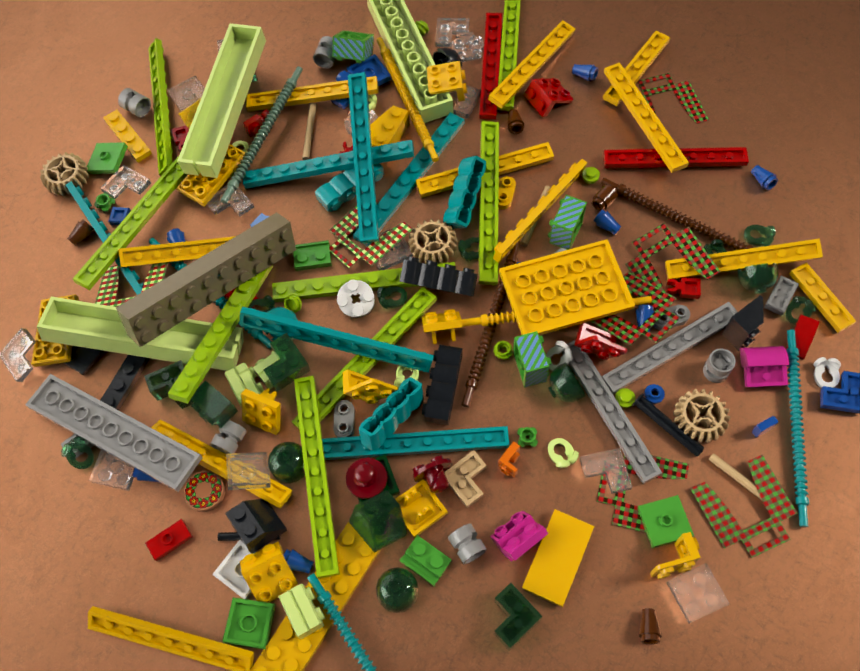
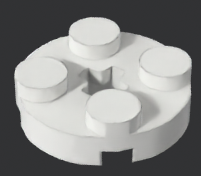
[337,280,375,318]

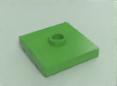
[87,142,128,174]
[637,495,694,548]
[222,597,276,649]

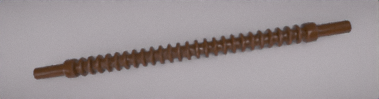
[601,178,754,250]
[461,241,521,408]

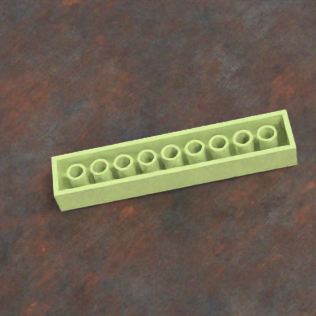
[367,0,453,123]

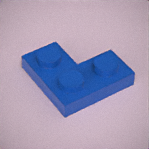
[820,371,860,414]

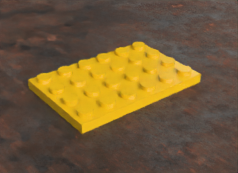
[499,239,635,335]

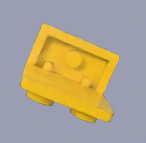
[427,61,468,102]
[342,370,398,404]
[650,532,701,579]
[240,541,298,603]

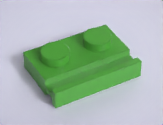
[293,240,332,271]
[399,535,452,587]

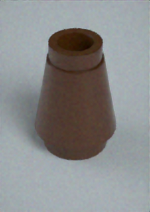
[508,109,525,134]
[67,219,94,246]
[639,608,662,644]

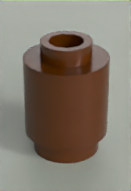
[591,185,618,211]

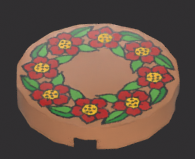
[183,470,226,512]

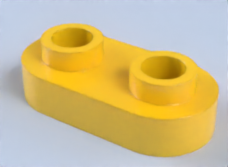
[498,176,516,210]

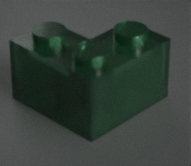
[263,333,310,392]
[144,360,200,409]
[190,380,238,428]
[494,583,543,651]

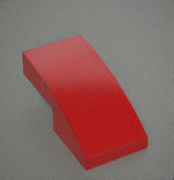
[785,314,820,360]

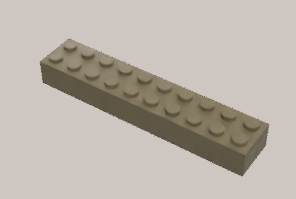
[116,212,296,347]

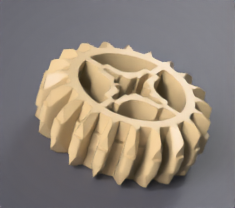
[40,152,89,197]
[408,218,457,264]
[673,389,730,443]

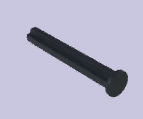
[632,393,704,456]

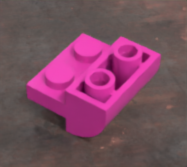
[740,346,789,387]
[490,511,548,561]

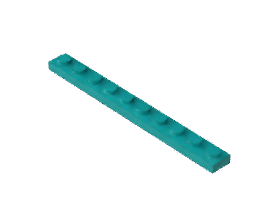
[348,72,379,244]
[353,112,465,247]
[243,140,414,189]
[65,181,144,295]
[240,306,434,373]
[322,426,510,460]

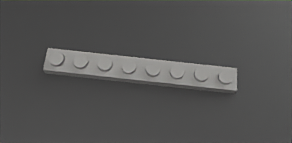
[602,302,737,394]
[561,340,662,484]

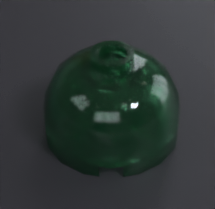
[737,263,778,294]
[548,362,585,403]
[268,441,305,483]
[376,567,419,613]

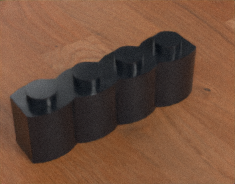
[399,256,478,296]
[422,345,463,425]

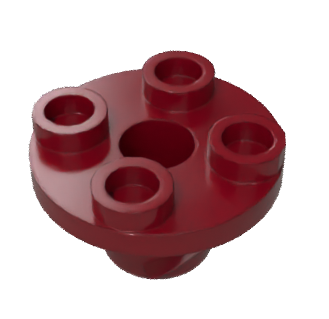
[412,455,453,493]
[346,458,387,500]

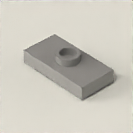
[764,276,799,316]

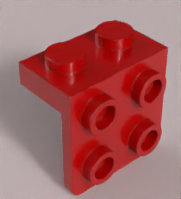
[524,78,574,117]
[574,322,628,360]

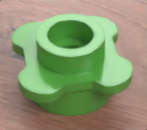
[94,194,115,212]
[517,427,538,447]

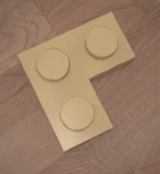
[444,450,487,508]

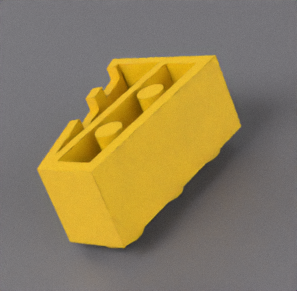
[370,105,410,147]

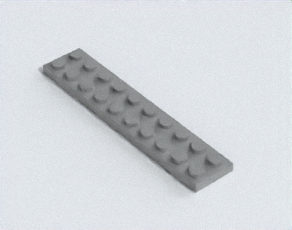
[25,374,203,492]

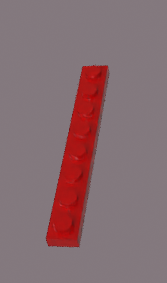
[479,13,502,120]
[603,147,749,168]

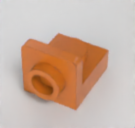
[498,441,521,477]

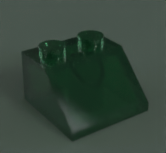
[349,490,407,552]

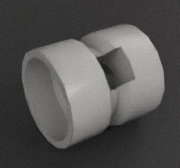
[313,36,336,69]
[118,88,151,117]
[703,348,736,383]
[210,419,247,456]
[448,523,487,564]

